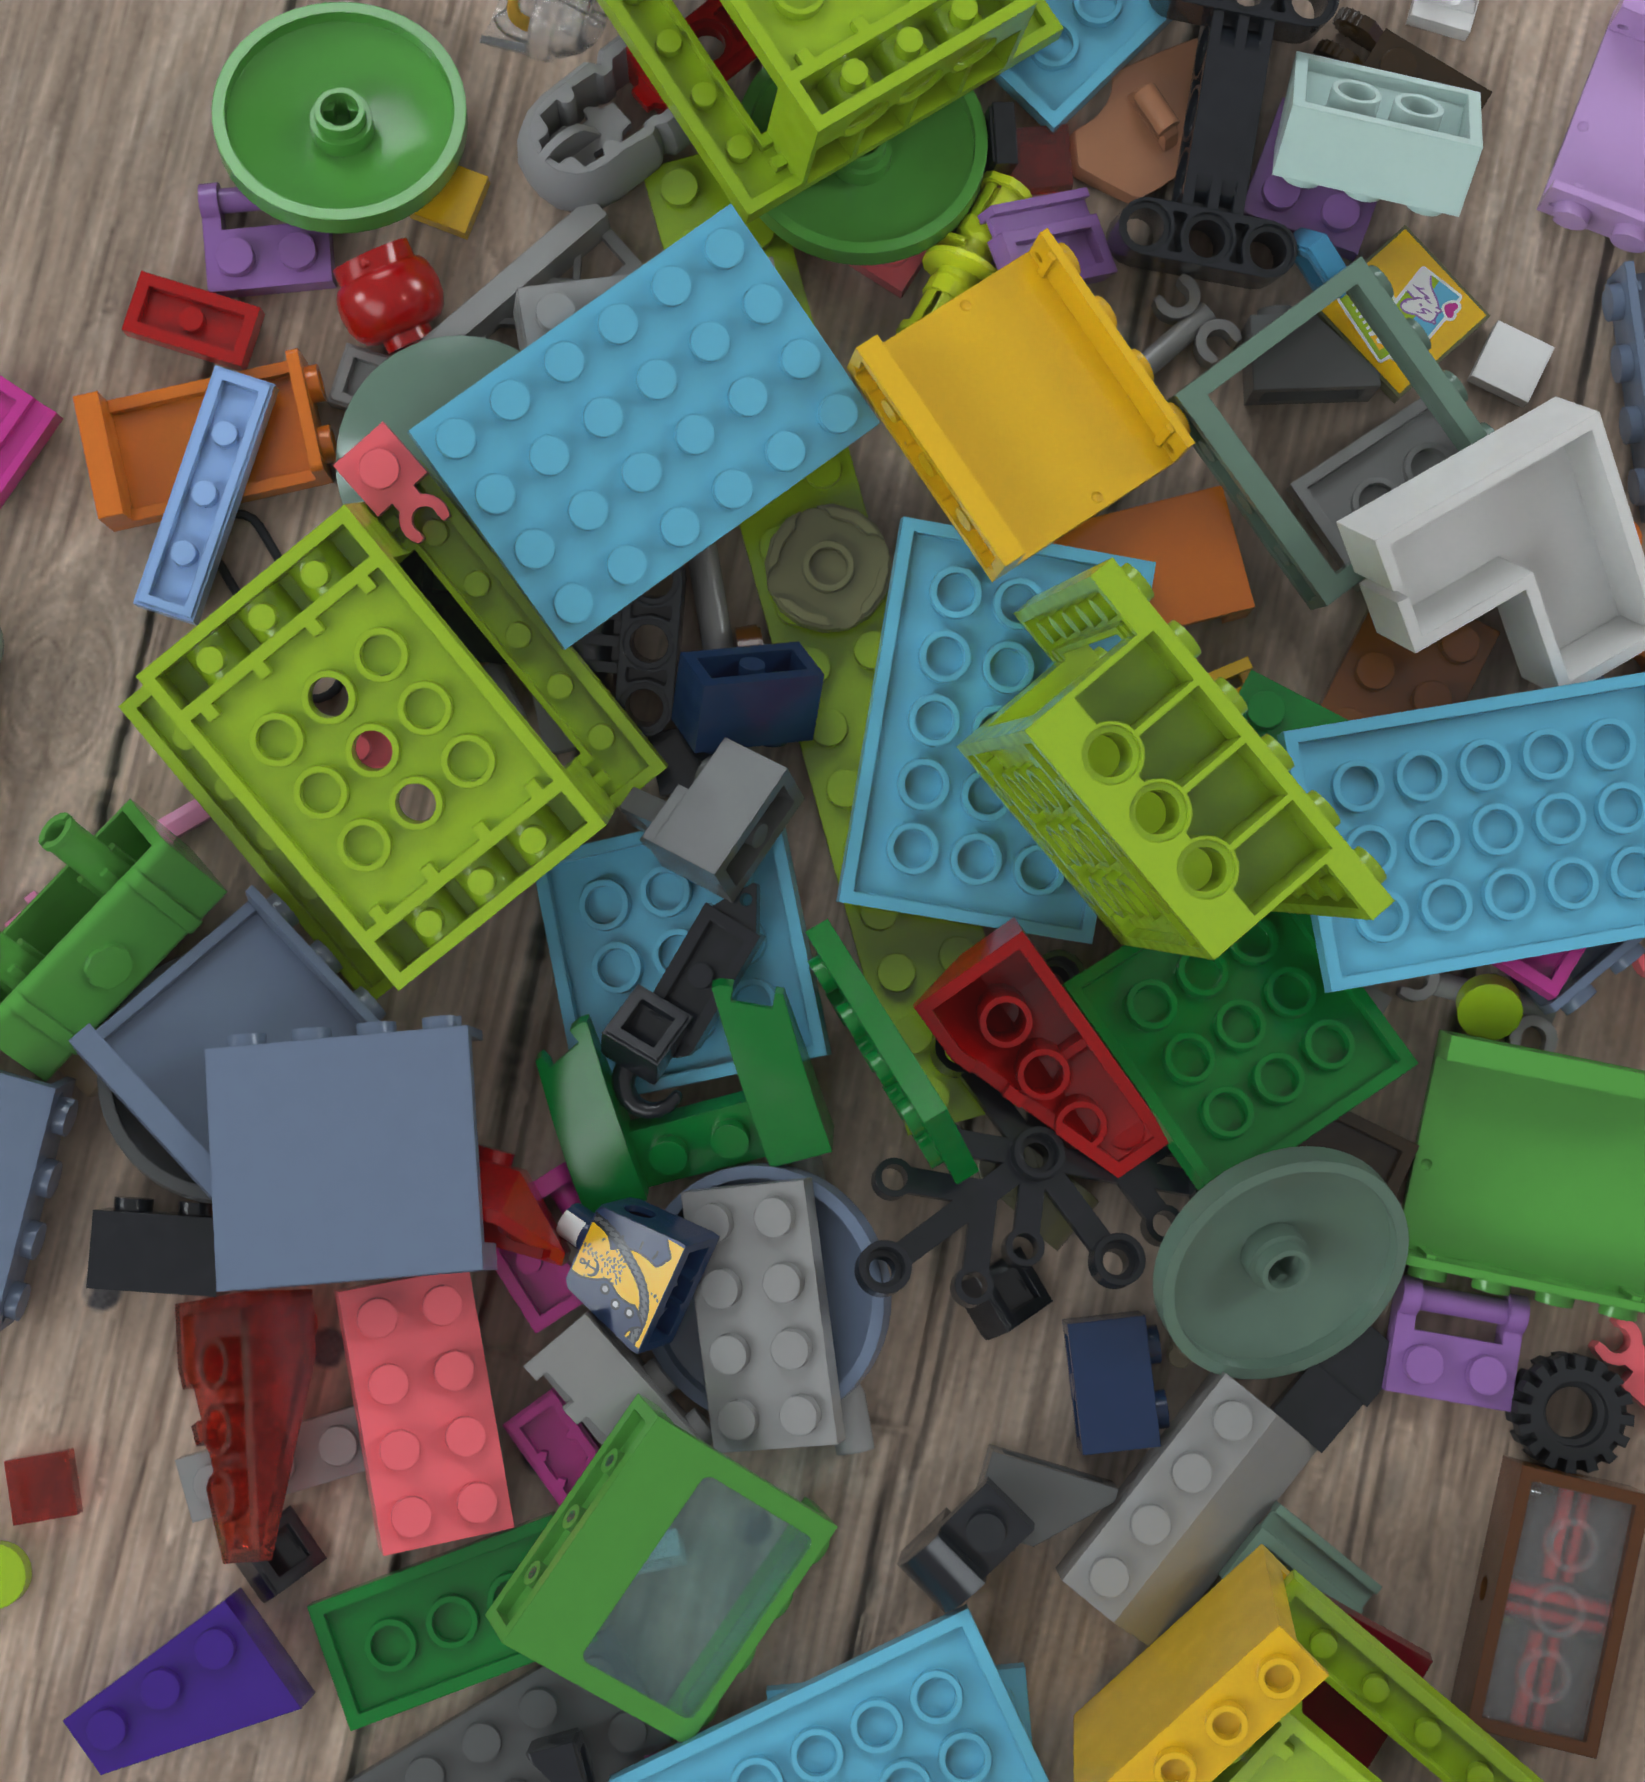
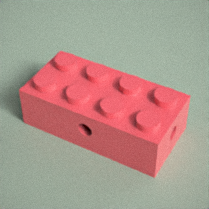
[334,1272,515,1556]

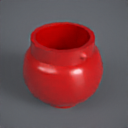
[333,237,444,355]

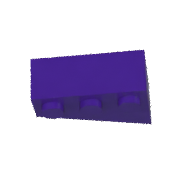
[63,1587,316,1775]

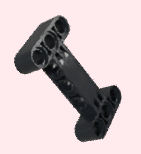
[1106,0,1339,289]
[406,551,687,737]

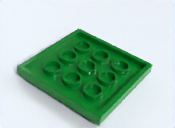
[1063,911,1419,1191]

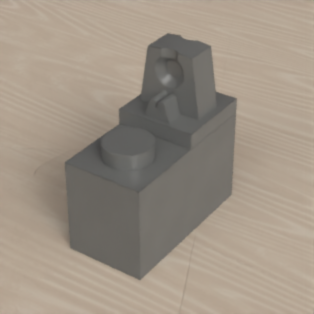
[619,737,805,903]

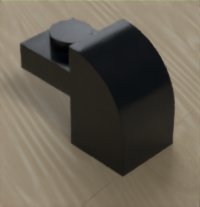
[897,1477,1035,1613]

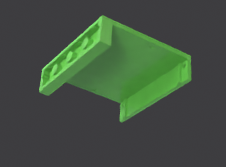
[1402,1029,1645,1322]

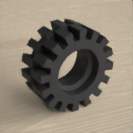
[1505,1351,1635,1474]

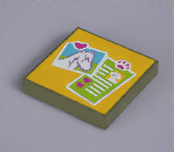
[1316,225,1490,404]

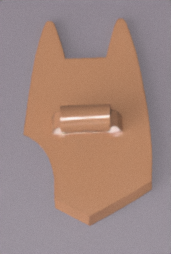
[1068,38,1198,204]

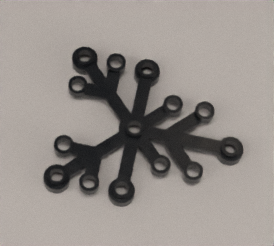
[854,950,1198,1308]

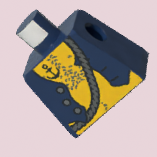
[556,1197,720,1354]

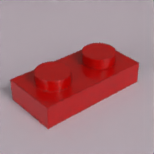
[121,271,265,371]

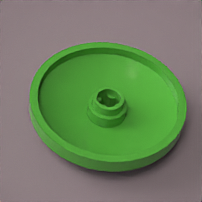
[211,1,468,234]
[741,66,988,265]

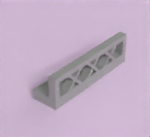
[418,203,643,343]

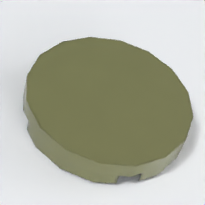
[765,504,892,633]

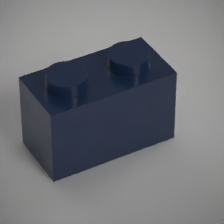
[671,641,824,754]
[1062,1311,1170,1455]

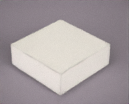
[1467,320,1555,408]

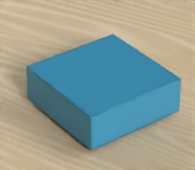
[1293,227,1346,299]

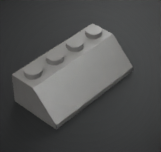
[1056,1371,1317,1646]

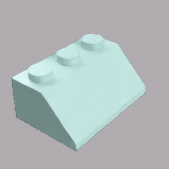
[1272,51,1483,217]

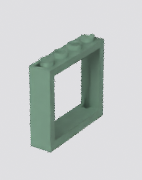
[1166,256,1495,610]

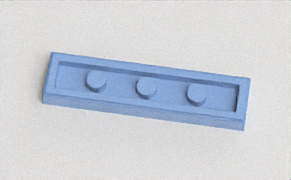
[133,365,279,626]

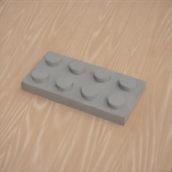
[681,1177,846,1453]

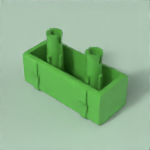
[0,799,228,1081]

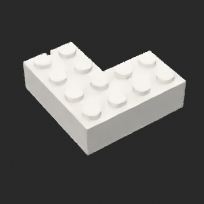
[1336,396,1645,689]

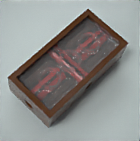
[1450,1455,1645,1759]

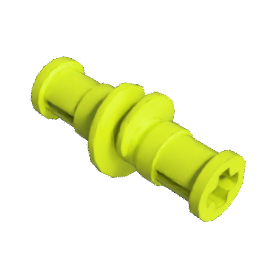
[896,170,1033,334]

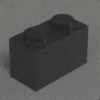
[86,1196,230,1297]

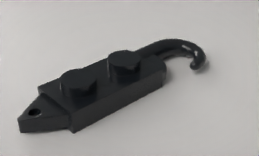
[612,883,766,1119]

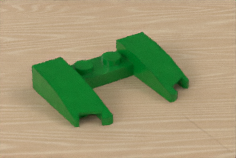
[535,978,834,1213]

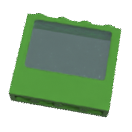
[485,1393,838,1743]

